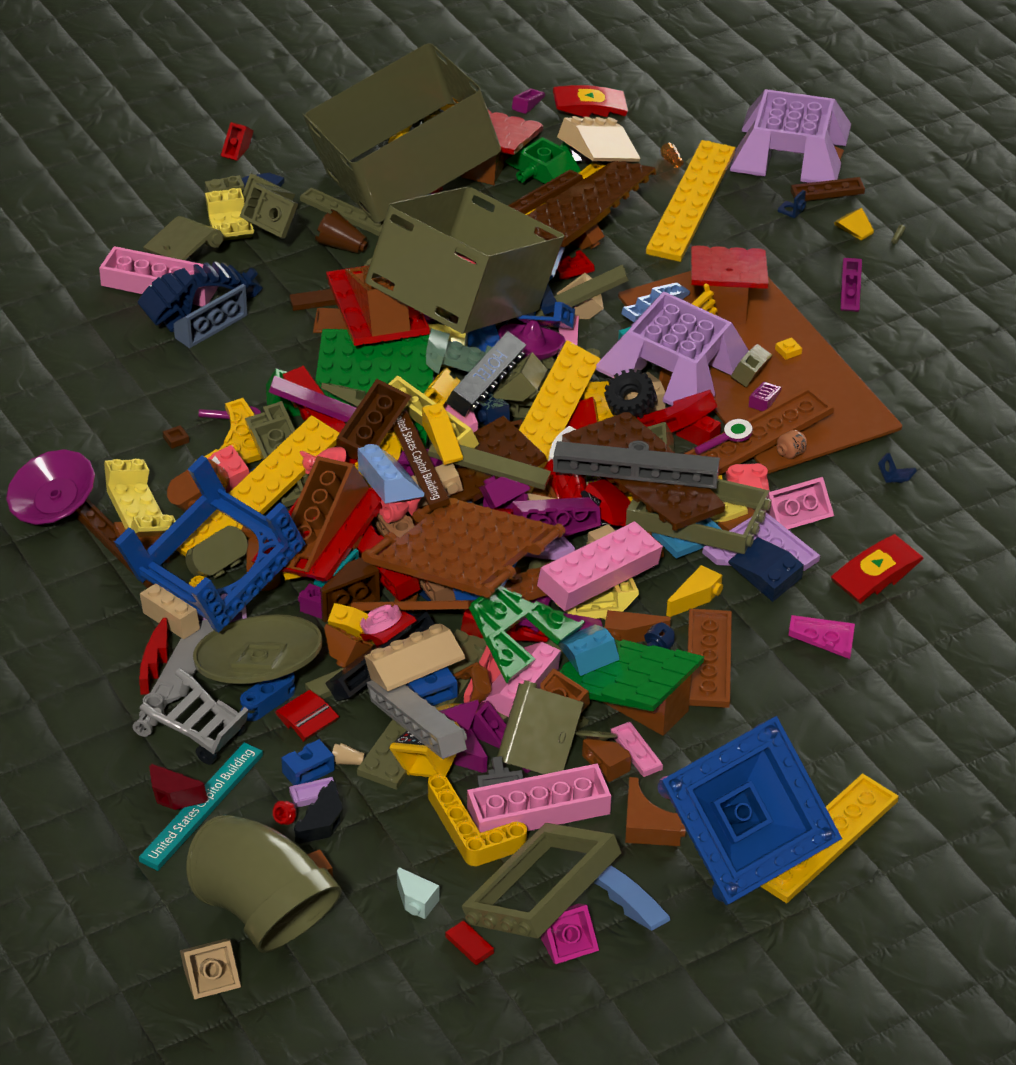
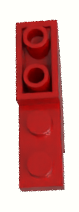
[637,389,718,433]

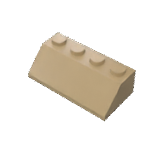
[364,624,465,691]

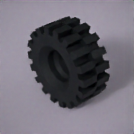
[604,369,657,419]

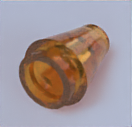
[660,143,684,168]

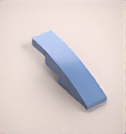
[621,283,690,322]
[594,866,670,931]

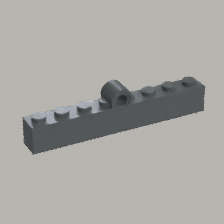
[553,441,720,489]

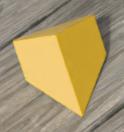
[834,208,874,241]

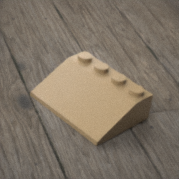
[557,116,641,162]

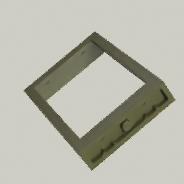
[626,479,772,554]
[462,823,621,939]

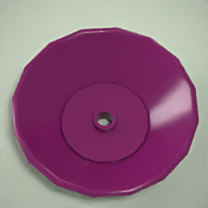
[6,449,95,525]

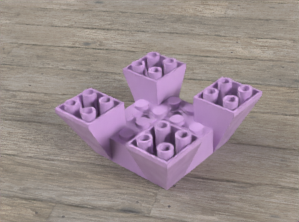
[730,89,851,183]
[595,291,749,406]

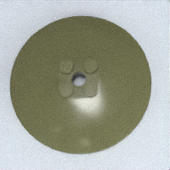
[193,614,322,684]

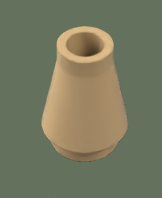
[332,743,365,765]

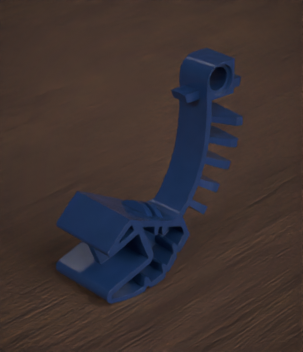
[138,262,263,332]

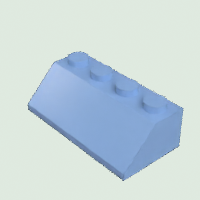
[358,444,424,503]

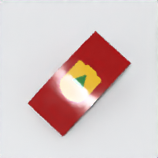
[553,85,628,117]
[831,534,924,604]

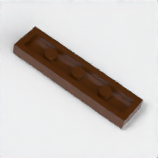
[791,177,865,201]

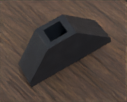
[294,780,343,844]

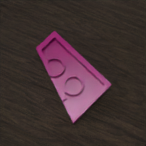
[789,615,855,659]

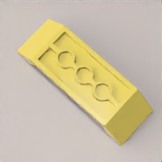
[104,459,176,537]

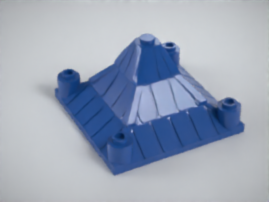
[658,716,842,905]

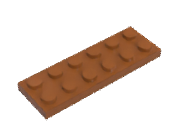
[688,609,732,708]

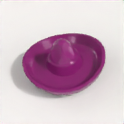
[498,320,565,360]

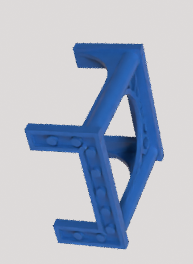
[114,455,306,633]

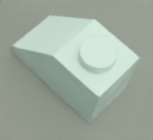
[397,867,439,919]

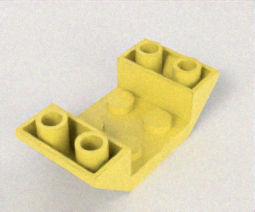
[205,188,254,241]

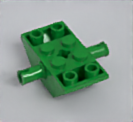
[505,137,581,184]

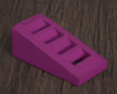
[512,88,545,114]
[749,382,782,411]

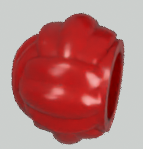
[273,801,296,825]

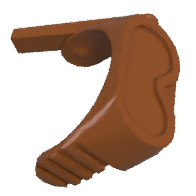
[453,662,491,703]

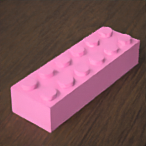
[99,246,219,307]
[537,521,663,611]
[467,763,611,833]

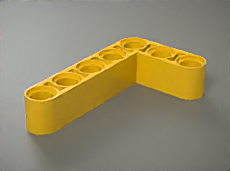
[428,774,527,866]

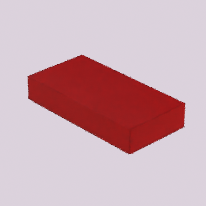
[445,920,494,965]

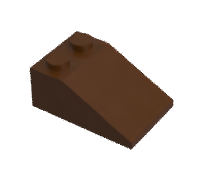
[320,557,380,622]

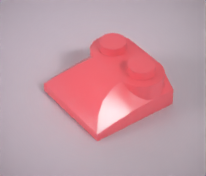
[725,463,770,492]

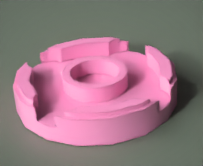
[360,604,402,634]

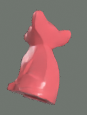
[300,447,346,474]
[380,497,422,523]

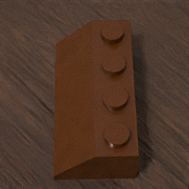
[336,379,412,459]

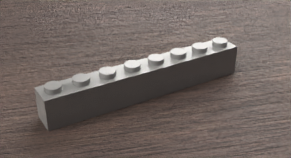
[367,680,467,759]

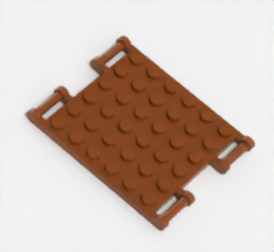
[362,497,566,598]

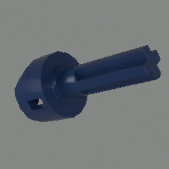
[644,622,674,649]

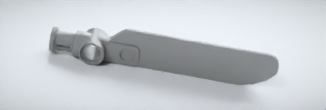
[133,620,214,737]

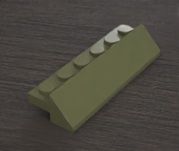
[245,401,309,507]

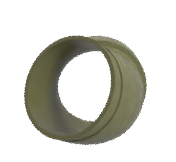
[186,815,342,953]

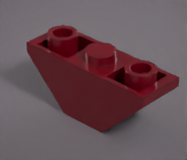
[149,764,208,810]

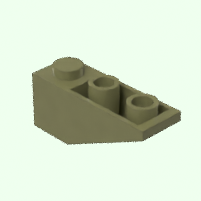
[731,344,773,387]

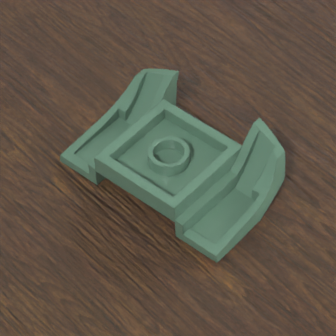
[426,328,492,374]

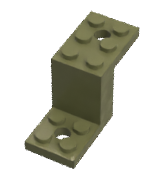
[240,173,298,238]

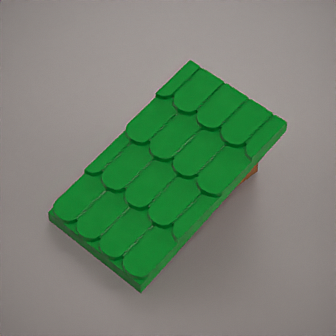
[559,639,704,736]

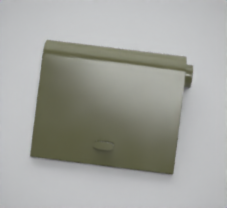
[143,216,224,260]
[497,680,584,774]

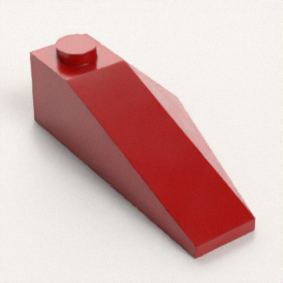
[461,609,549,642]

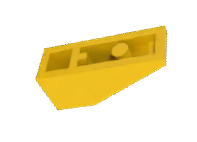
[422,403,463,465]
[666,565,723,617]
[328,603,374,644]

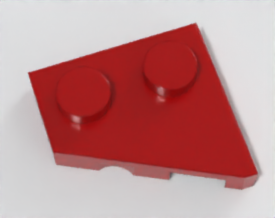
[555,250,595,279]

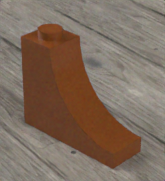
[625,777,686,846]

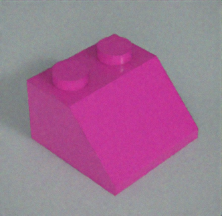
[540,904,599,964]

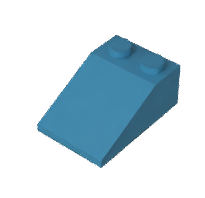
[558,624,620,676]

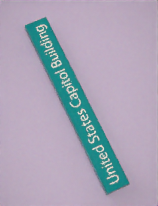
[139,742,263,871]

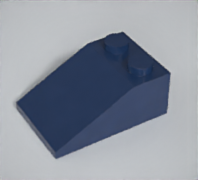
[728,537,804,602]

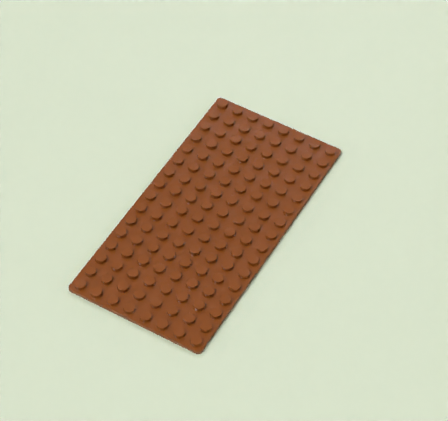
[618,271,902,473]

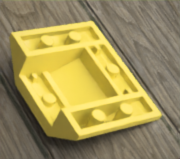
[555,578,639,620]

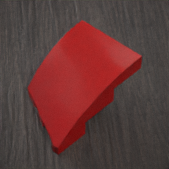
[585,479,631,526]

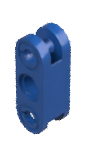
[240,672,295,721]

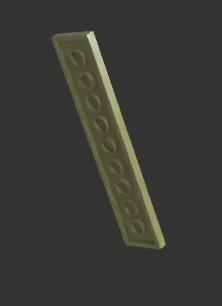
[357,629,487,790]

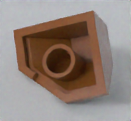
[324,624,374,668]
[540,668,590,714]

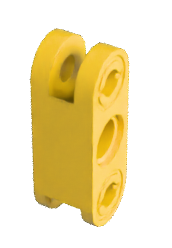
[423,367,461,405]

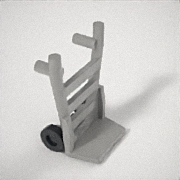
[139,668,248,765]

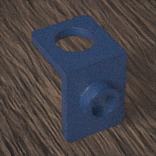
[778,190,806,218]
[878,453,917,483]

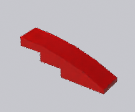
[139,618,168,695]

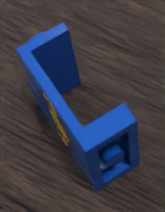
[517,302,575,328]

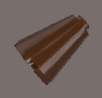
[315,209,368,254]

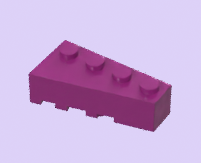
[512,497,601,539]

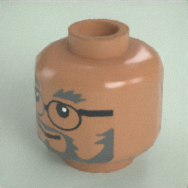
[777,430,807,459]

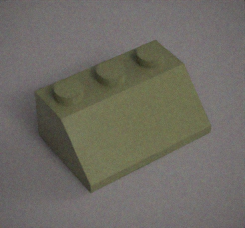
[492,352,548,401]

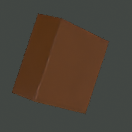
[163,425,189,449]

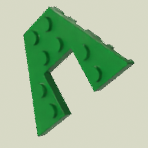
[469,586,585,683]

